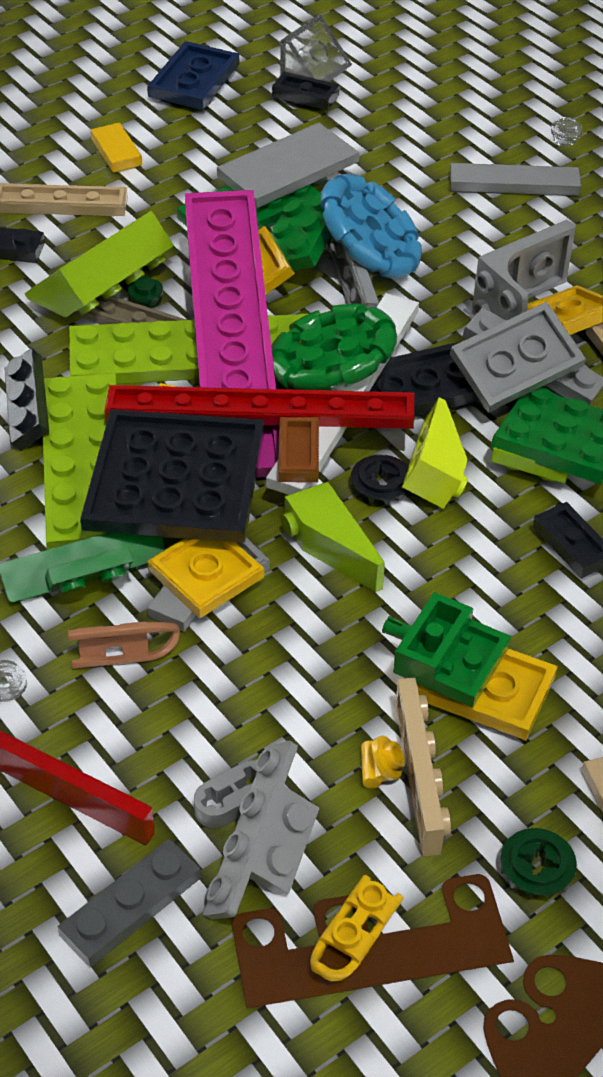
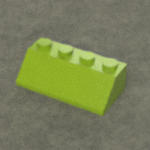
[24,210,174,318]

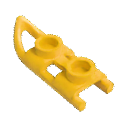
[310,875,404,981]

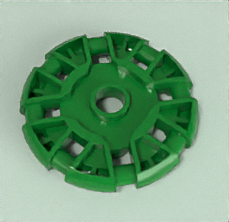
[271,304,397,391]

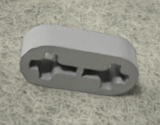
[194,760,257,828]

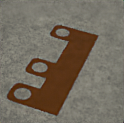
[232,874,514,1008]

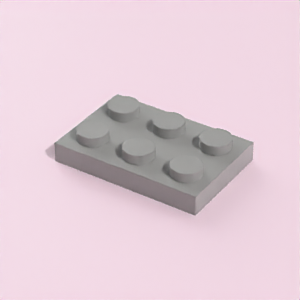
[450,301,586,413]

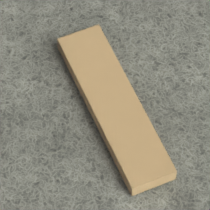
[0,183,128,216]

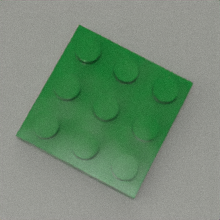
[490,387,603,485]

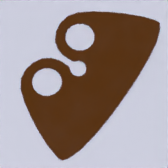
[483,955,603,1077]

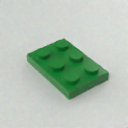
[271,194,331,271]

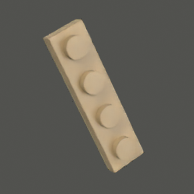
[395,678,451,856]

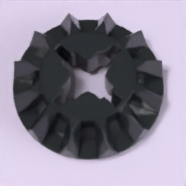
[351,455,410,505]

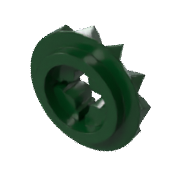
[500,828,577,899]

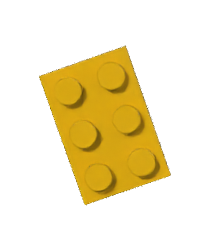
[417,649,558,741]

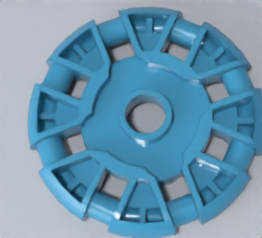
[321,174,422,279]

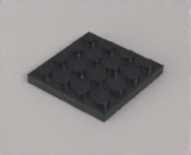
[80,409,265,543]

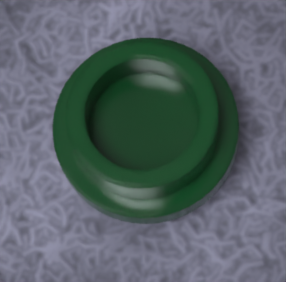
[128,277,163,308]

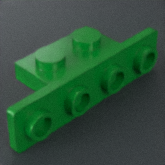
[0,533,165,604]

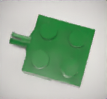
[382,592,511,708]

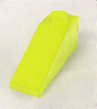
[402,397,468,509]

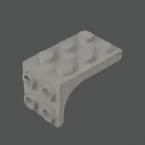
[472,220,576,321]

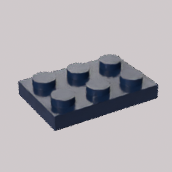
[147,41,240,110]

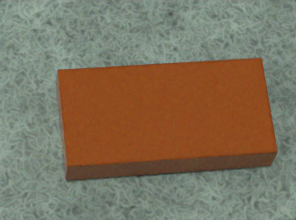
[278,417,319,482]

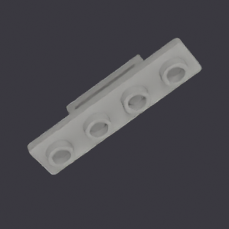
[203,741,319,920]

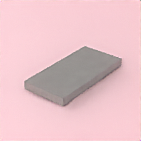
[217,123,360,208]

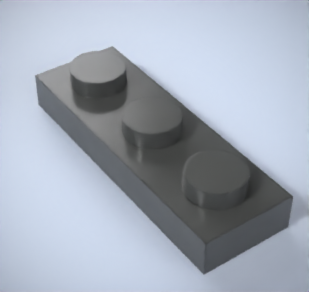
[57,839,201,968]

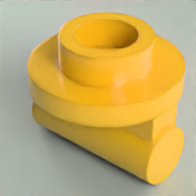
[361,735,405,789]

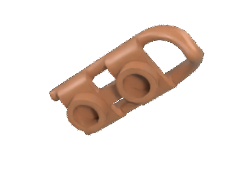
[68,621,180,669]

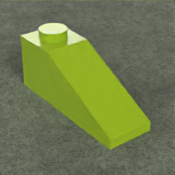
[281,482,385,592]

